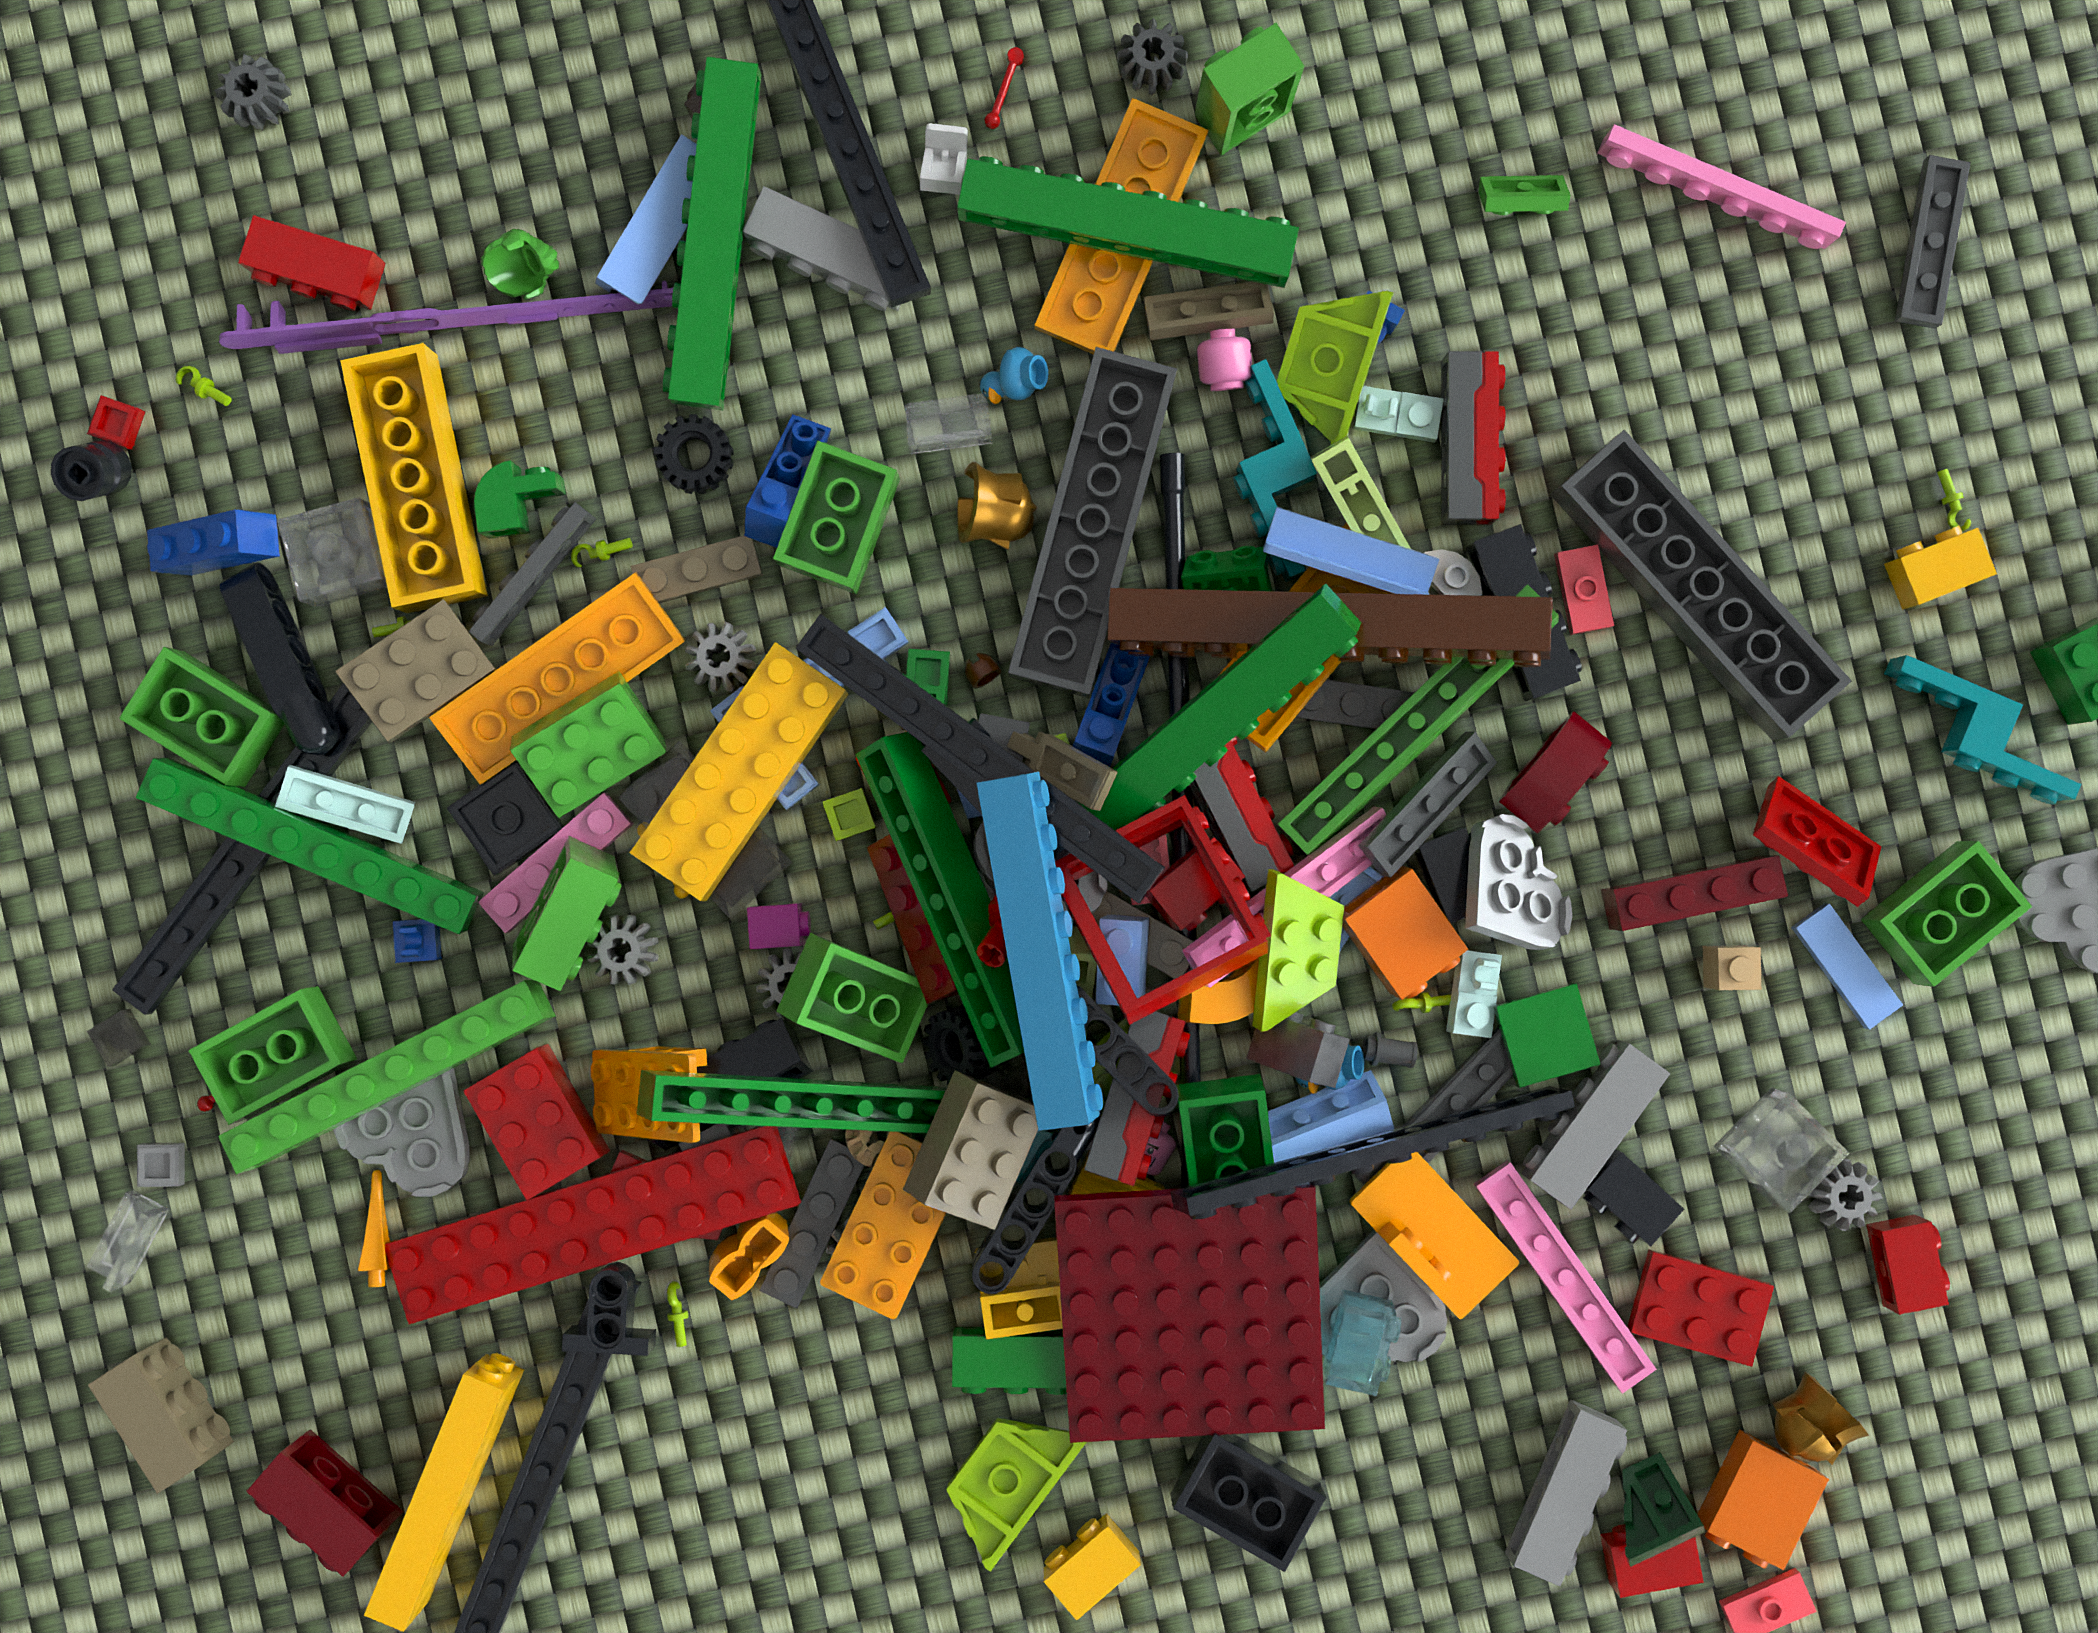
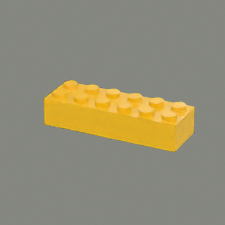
[340,343,488,613]
[630,642,848,901]

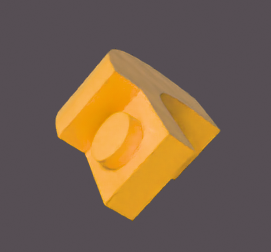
[1178,958,1259,1024]

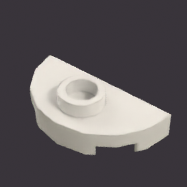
[1424,549,1482,596]

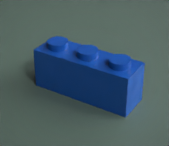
[147,509,280,575]

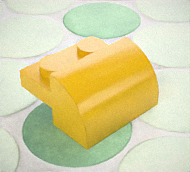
[975,1237,1063,1340]

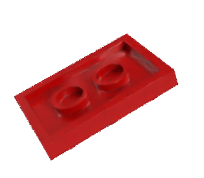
[1753,776,1882,907]
[1627,1249,1774,1367]

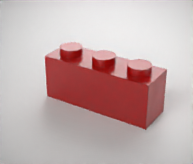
[238,215,386,311]

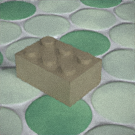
[335,599,495,744]
[903,1070,1038,1230]
[88,1337,234,1494]

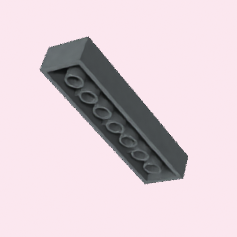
[1008,347,1177,698]
[1550,429,1852,740]

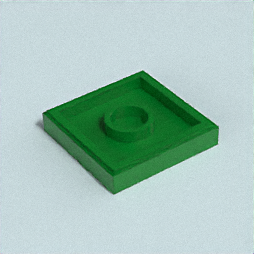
[1493,983,1600,1088]

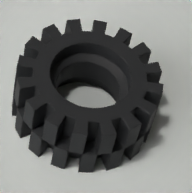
[654,414,734,494]
[923,1005,996,1085]

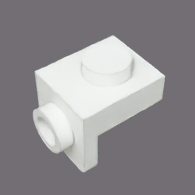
[920,123,968,195]

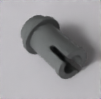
[1362,1032,1418,1068]

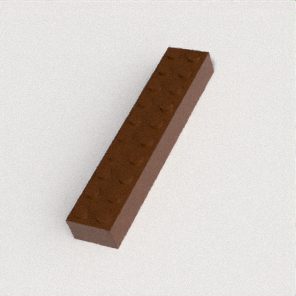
[1108,588,1553,667]

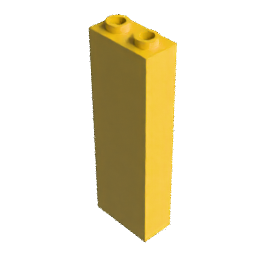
[364,1353,524,1632]

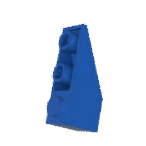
[744,414,831,548]
[1073,642,1150,767]

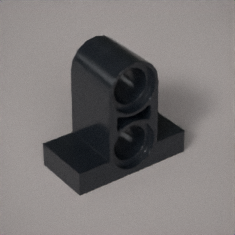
[562,1262,656,1356]

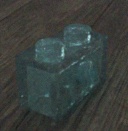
[1323,1289,1401,1396]

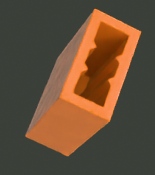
[1342,866,1469,1000]
[1697,1430,1829,1570]

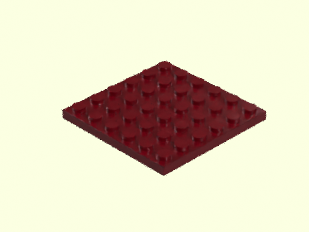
[1054,1182,1325,1443]

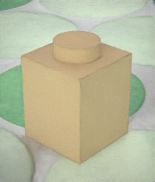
[1703,945,1762,990]

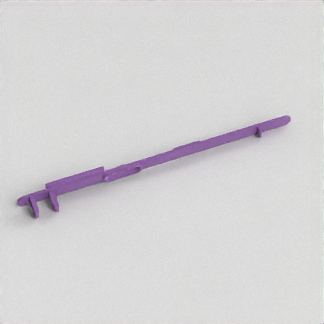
[219,281,673,354]

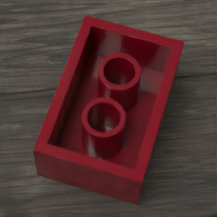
[246,1429,404,1577]

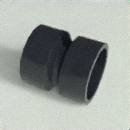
[51,440,132,501]

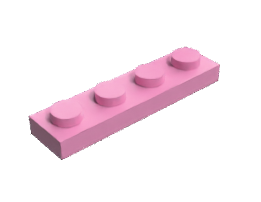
[478,792,634,933]

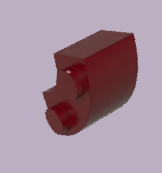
[1499,711,1612,834]

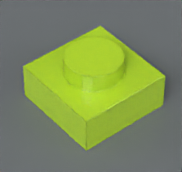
[823,788,877,841]

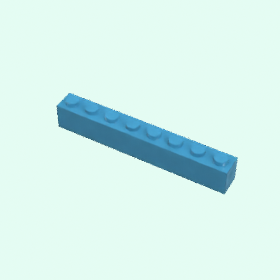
[977,772,1103,1131]

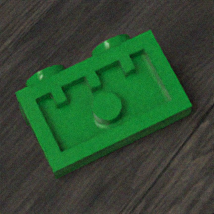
[1181,545,1272,591]

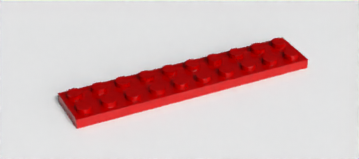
[384,1126,801,1325]

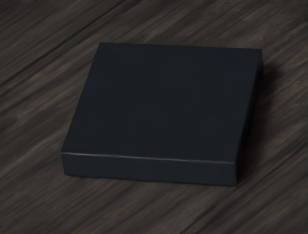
[447,760,564,876]

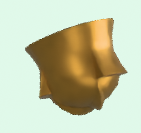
[957,462,1037,550]
[1773,1372,1869,1465]

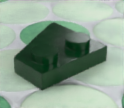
[1622,1452,1705,1567]

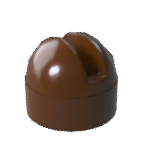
[965,653,1001,689]

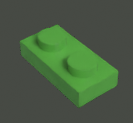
[1478,175,1571,215]

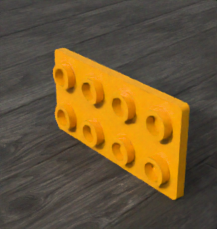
[590,1046,707,1143]
[820,1131,946,1319]
[1349,1152,1519,1319]

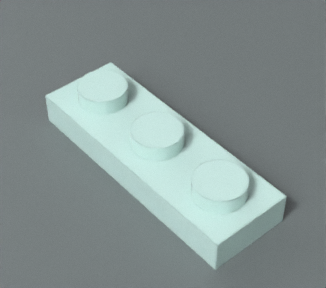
[275,765,415,844]

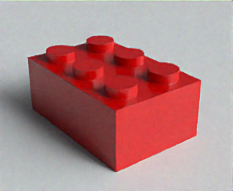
[463,1044,610,1201]

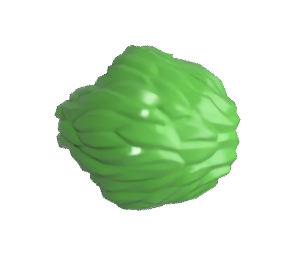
[481,229,559,300]

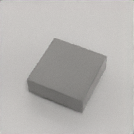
[137,1143,185,1187]

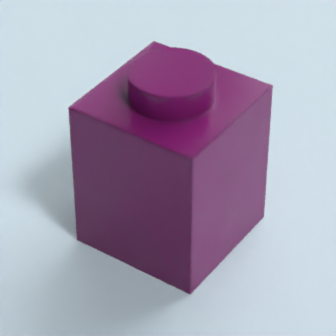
[747,903,811,949]

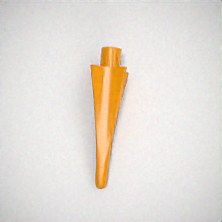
[358,1170,390,1287]

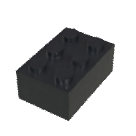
[1170,1432,1327,1572]

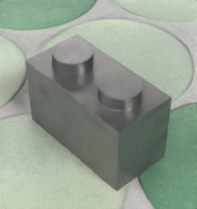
[1246,1012,1350,1088]

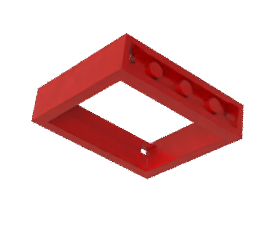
[1055,795,1271,1025]

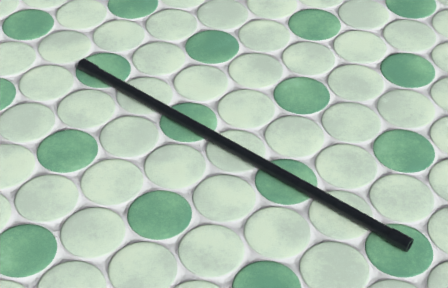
[1160,453,1201,1188]

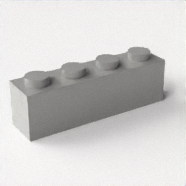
[743,186,900,311]
[1521,1040,1671,1210]
[1505,1399,1627,1586]

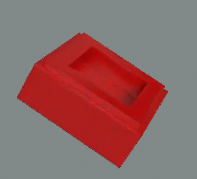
[87,395,145,450]

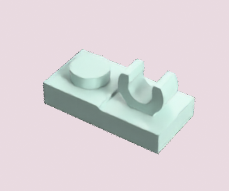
[1353,386,1444,443]
[1446,950,1502,1038]

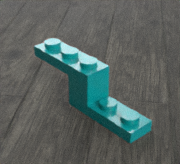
[1233,359,1317,582]
[1884,655,2081,805]

